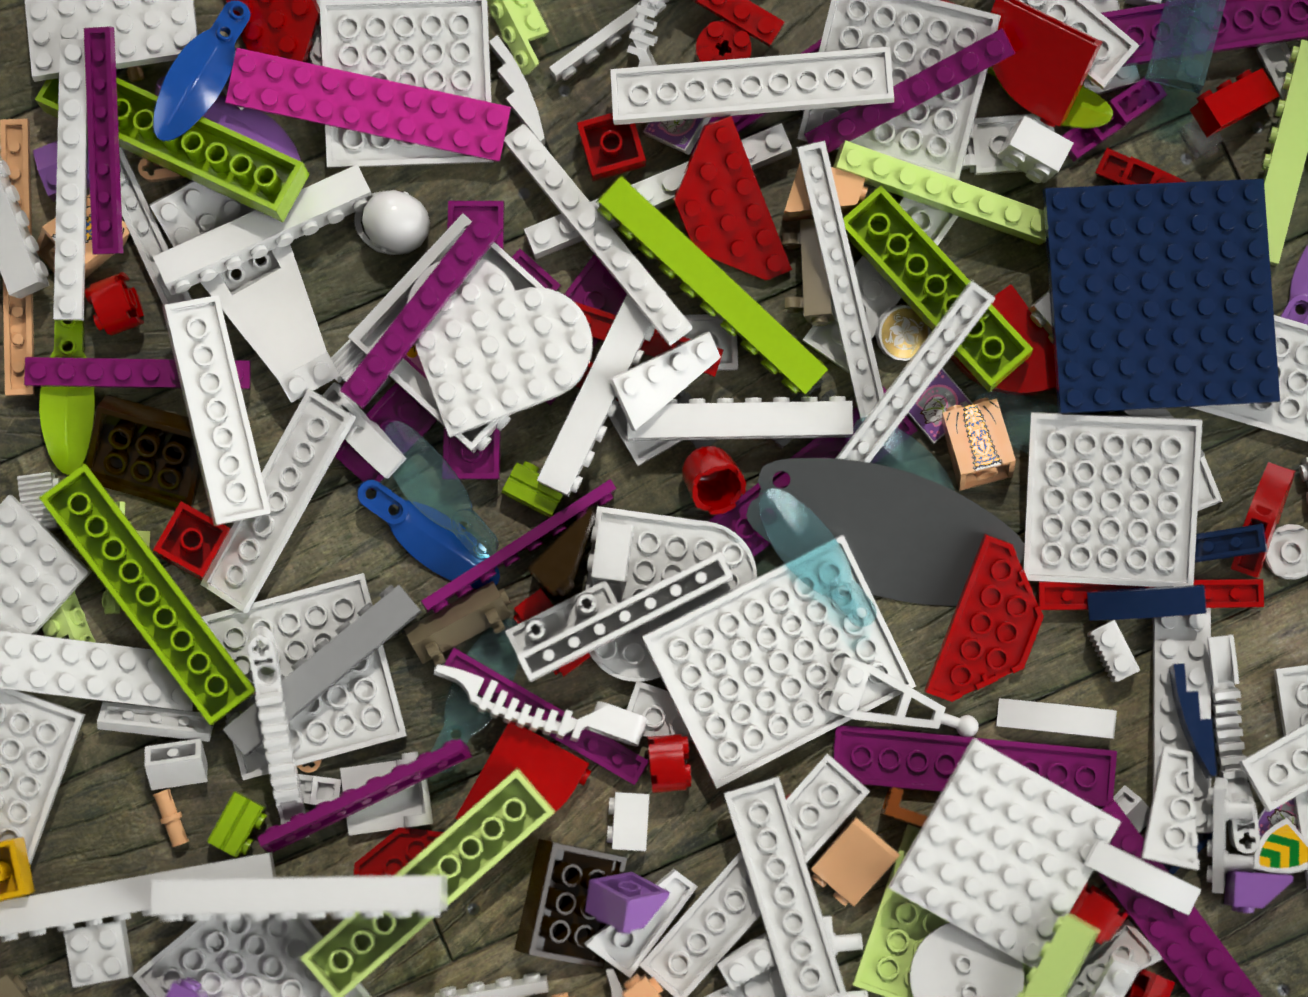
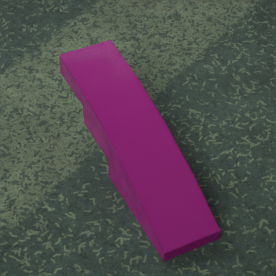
[1062,73,1168,162]

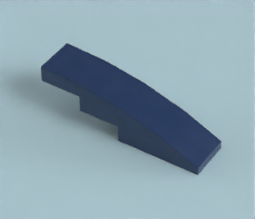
[1087,584,1207,621]
[1169,663,1217,779]

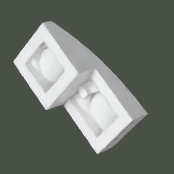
[298,774,341,805]

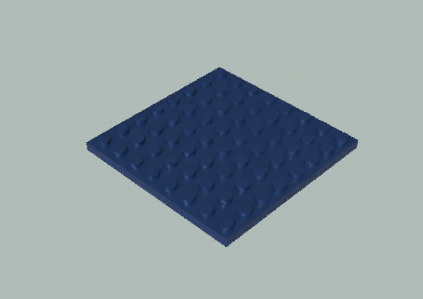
[1043,179,1280,414]

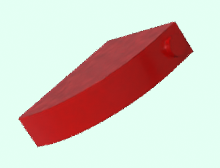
[991,0,1103,127]
[950,284,1056,396]
[455,721,592,820]

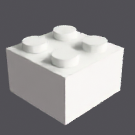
[996,116,1073,184]
[64,920,134,987]

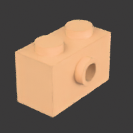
[622,974,663,997]

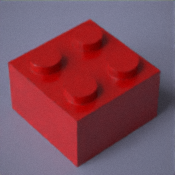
[577,112,646,182]
[153,501,230,581]

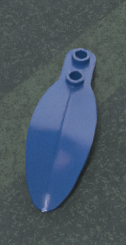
[153,0,250,141]
[357,479,500,589]

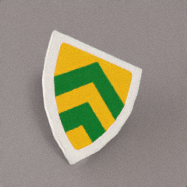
[1253,818,1308,874]

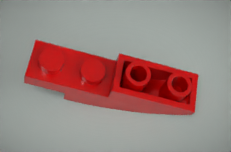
[1095,148,1186,185]
[1231,462,1296,578]

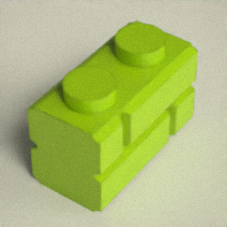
[501,461,564,518]
[207,791,267,858]

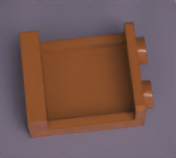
[880,787,928,827]

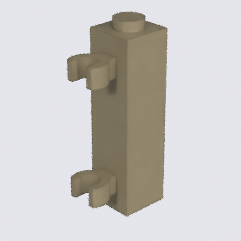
[782,219,836,326]
[404,581,512,666]

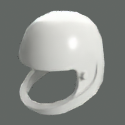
[355,190,430,255]

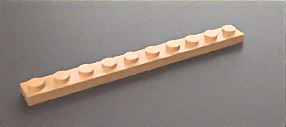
[0,119,35,396]

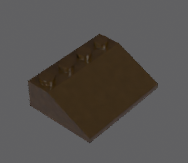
[86,395,202,508]
[529,508,595,599]
[514,839,627,969]

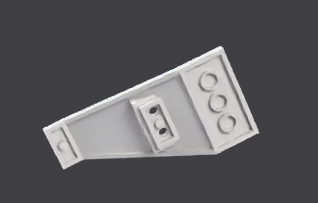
[149,181,341,403]

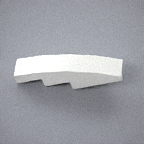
[489,35,545,145]
[996,698,1117,739]
[1084,838,1201,915]

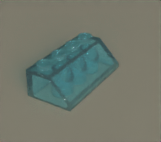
[1145,0,1226,94]

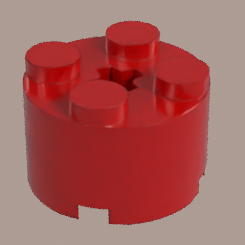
[695,21,751,62]
[84,272,144,336]
[648,734,691,793]
[1069,882,1129,944]

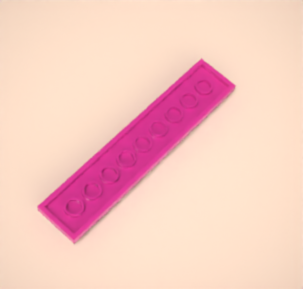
[225,48,511,162]

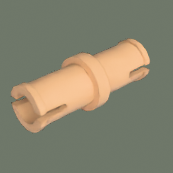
[153,788,189,848]

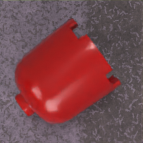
[682,445,746,515]

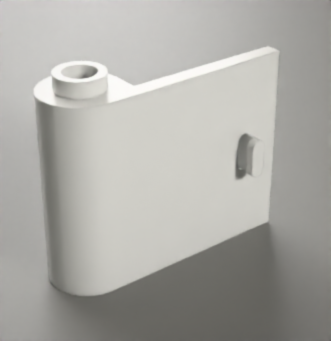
[340,752,433,836]

